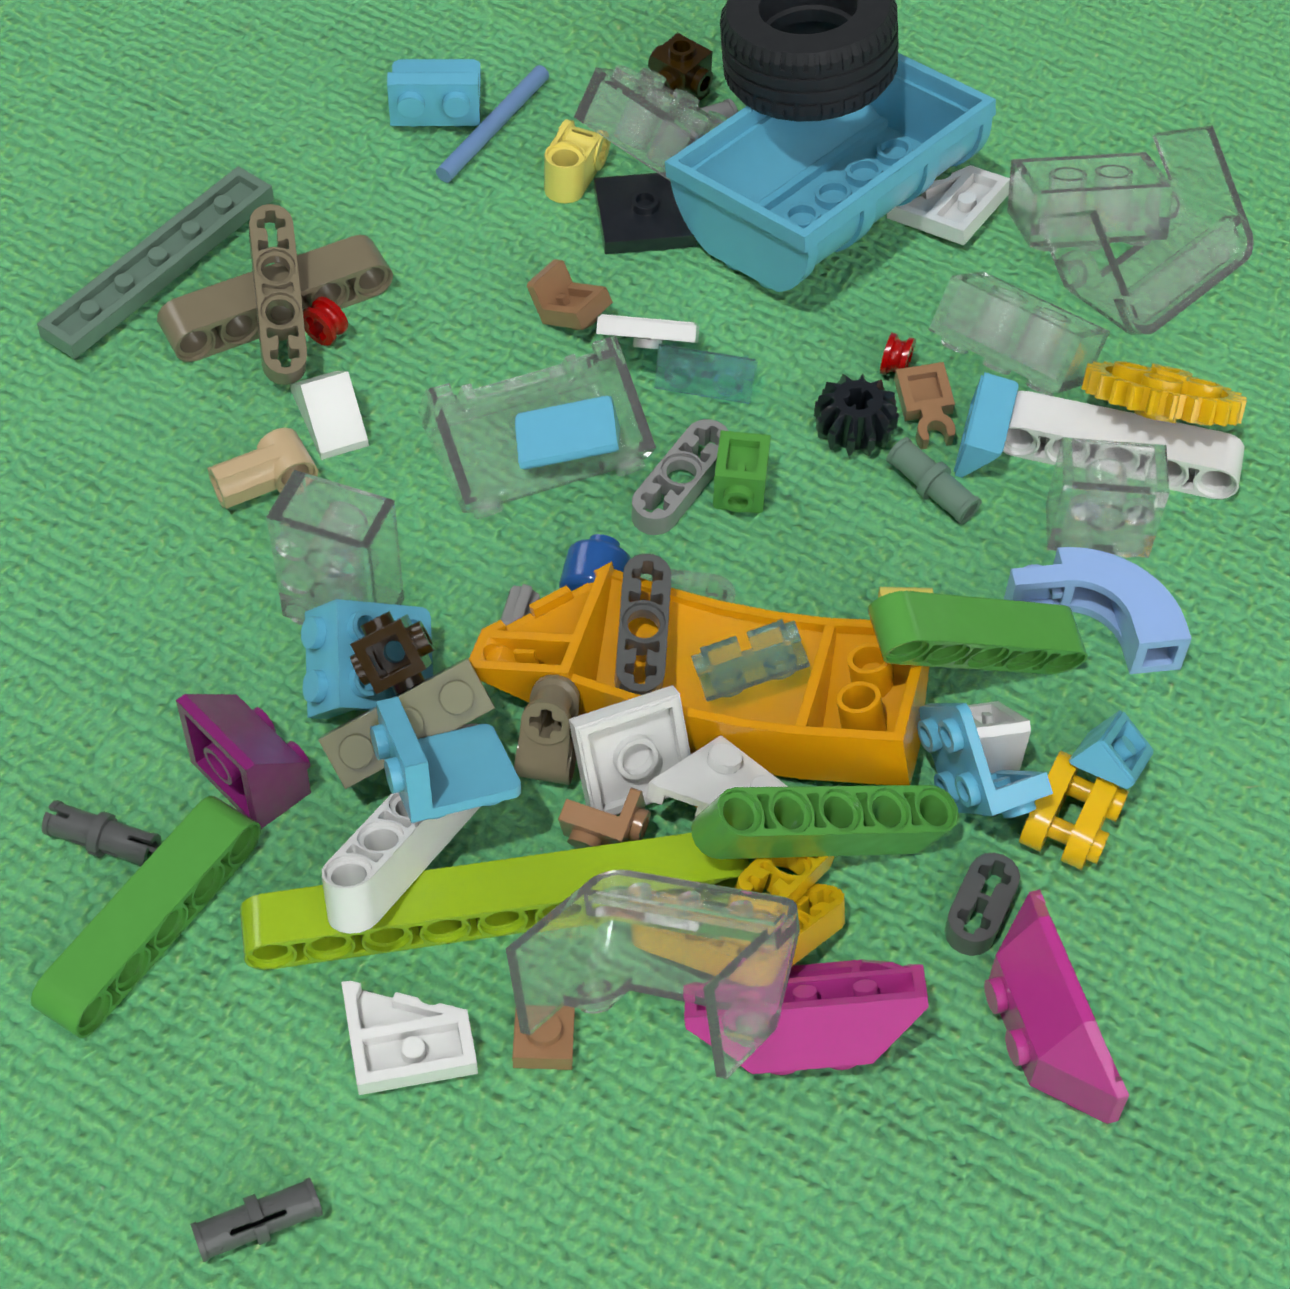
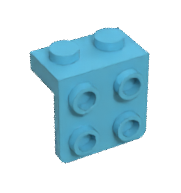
[387,59,481,127]
[301,599,433,719]
[370,697,521,823]
[917,703,1053,818]

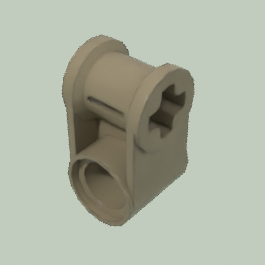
[514,675,580,785]

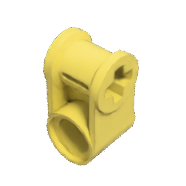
[544,119,611,204]

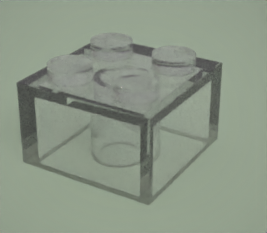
[1046,437,1170,558]

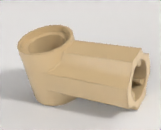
[207,428,318,509]

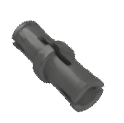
[42,800,161,867]
[190,1177,323,1262]

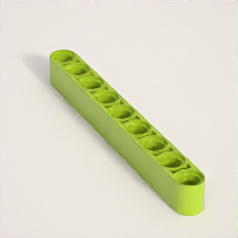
[240,832,750,970]

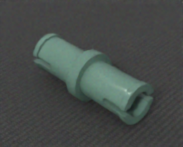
[886,437,982,525]

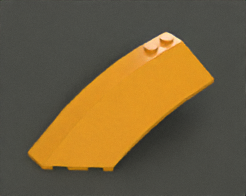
[469,561,930,785]

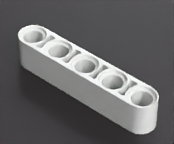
[1003,391,1245,499]
[322,724,480,934]

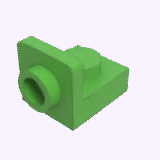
[713,430,771,513]

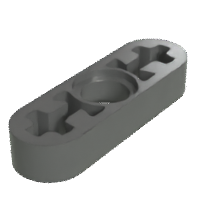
[614,554,671,695]

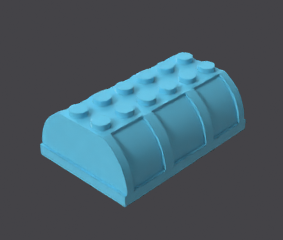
[665,53,996,292]

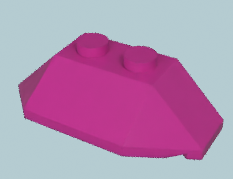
[984,890,1129,1124]
[684,959,929,1075]

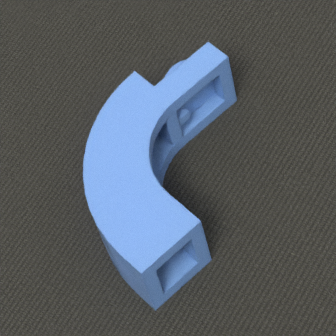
[1004,547,1192,674]

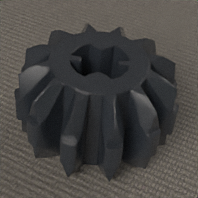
[814,373,899,457]

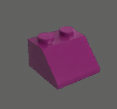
[176,694,311,829]

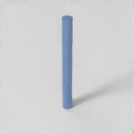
[436,65,549,183]

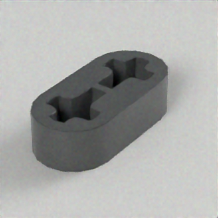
[944,853,1020,956]

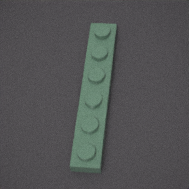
[37,166,274,359]

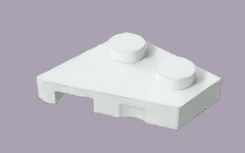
[887,165,1010,245]
[646,735,788,817]
[341,981,478,1095]

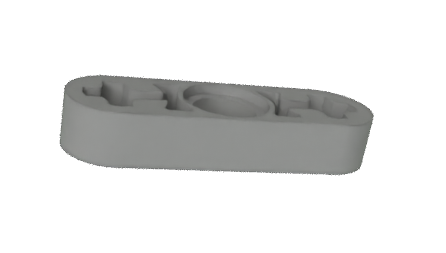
[632,419,729,535]

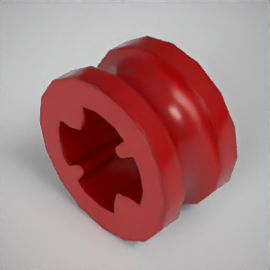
[303,297,348,346]
[880,332,916,375]

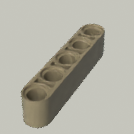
[157,235,393,362]

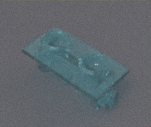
[654,343,758,404]
[691,619,810,702]

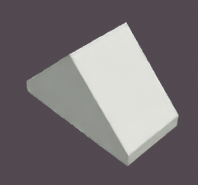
[290,371,369,460]
[968,701,1031,773]

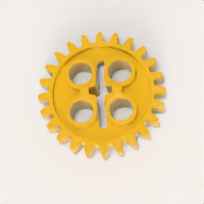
[1081,361,1247,426]

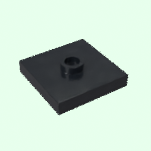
[594,172,697,254]

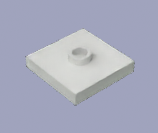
[596,314,699,350]
[569,685,691,815]

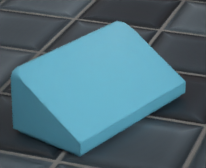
[953,372,1018,478]
[515,396,620,470]
[1068,710,1154,789]

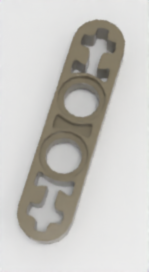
[249,204,307,385]

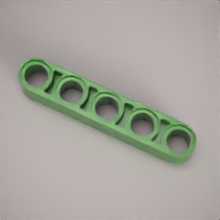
[868,591,1088,674]
[691,785,959,859]
[31,796,261,1038]

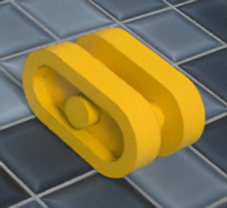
[1019,751,1129,870]

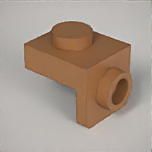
[527,259,613,330]
[558,787,651,849]

